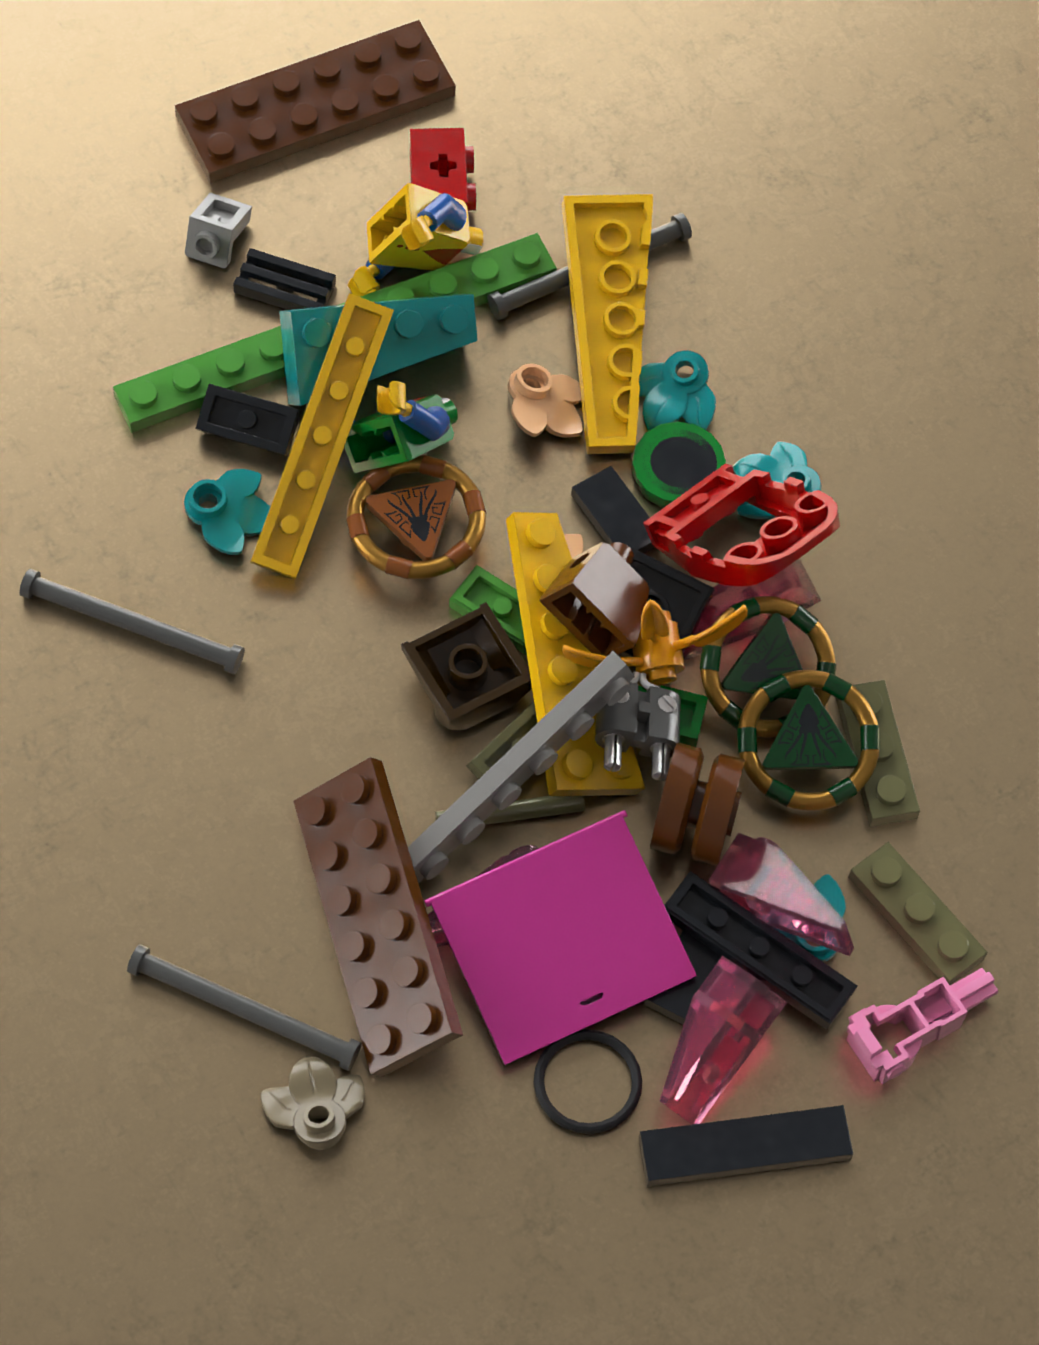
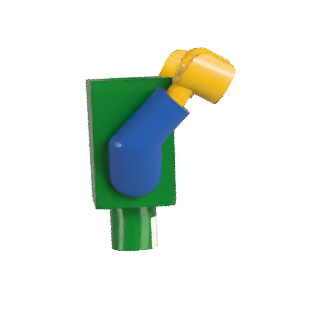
[344,381,458,473]

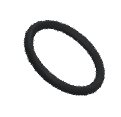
[534,1029,643,1134]

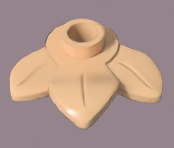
[508,364,583,438]

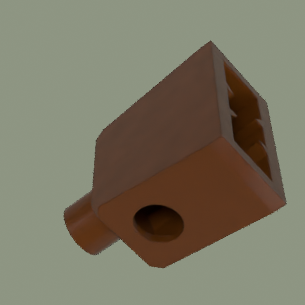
[539,542,650,656]

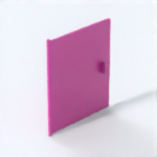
[424,810,697,1065]

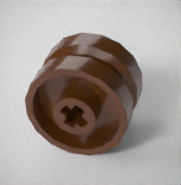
[650,742,745,866]

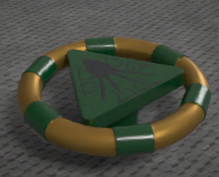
[700,596,836,738]
[737,670,881,811]

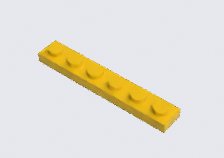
[250,293,394,579]

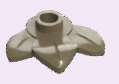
[261,1056,365,1150]

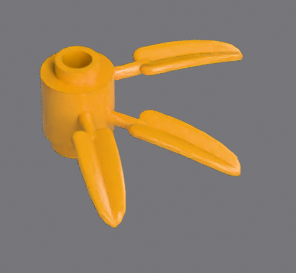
[562,599,748,686]

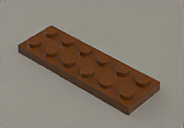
[175,20,456,184]
[293,757,463,1077]

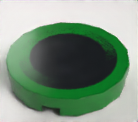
[631,421,726,508]

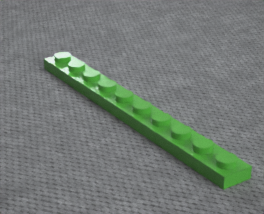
[113,233,557,433]

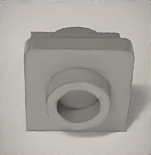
[185,193,252,268]

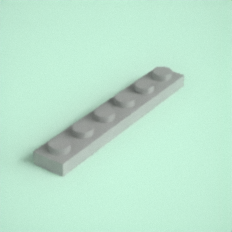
[408,651,635,884]

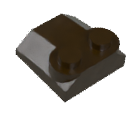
[401,602,532,730]

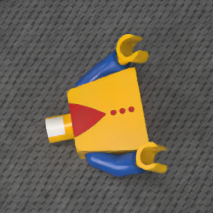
[347,183,484,297]

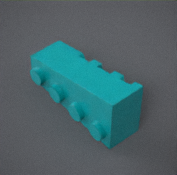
[279,294,478,406]

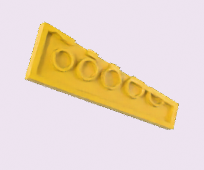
[561,194,653,454]
[506,512,645,796]

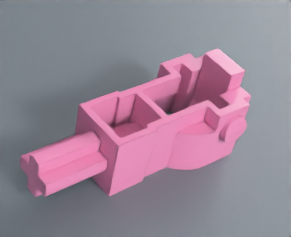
[846,968,998,1084]

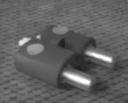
[595,672,681,781]

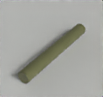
[435,796,585,825]

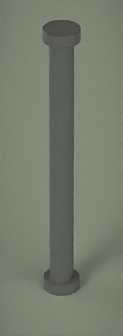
[487,213,692,320]
[19,568,245,675]
[127,944,362,1071]

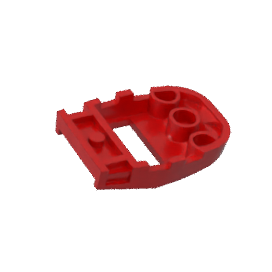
[643,464,840,587]

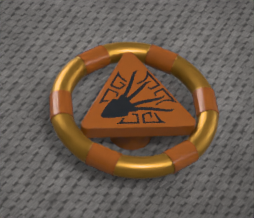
[346,455,486,579]

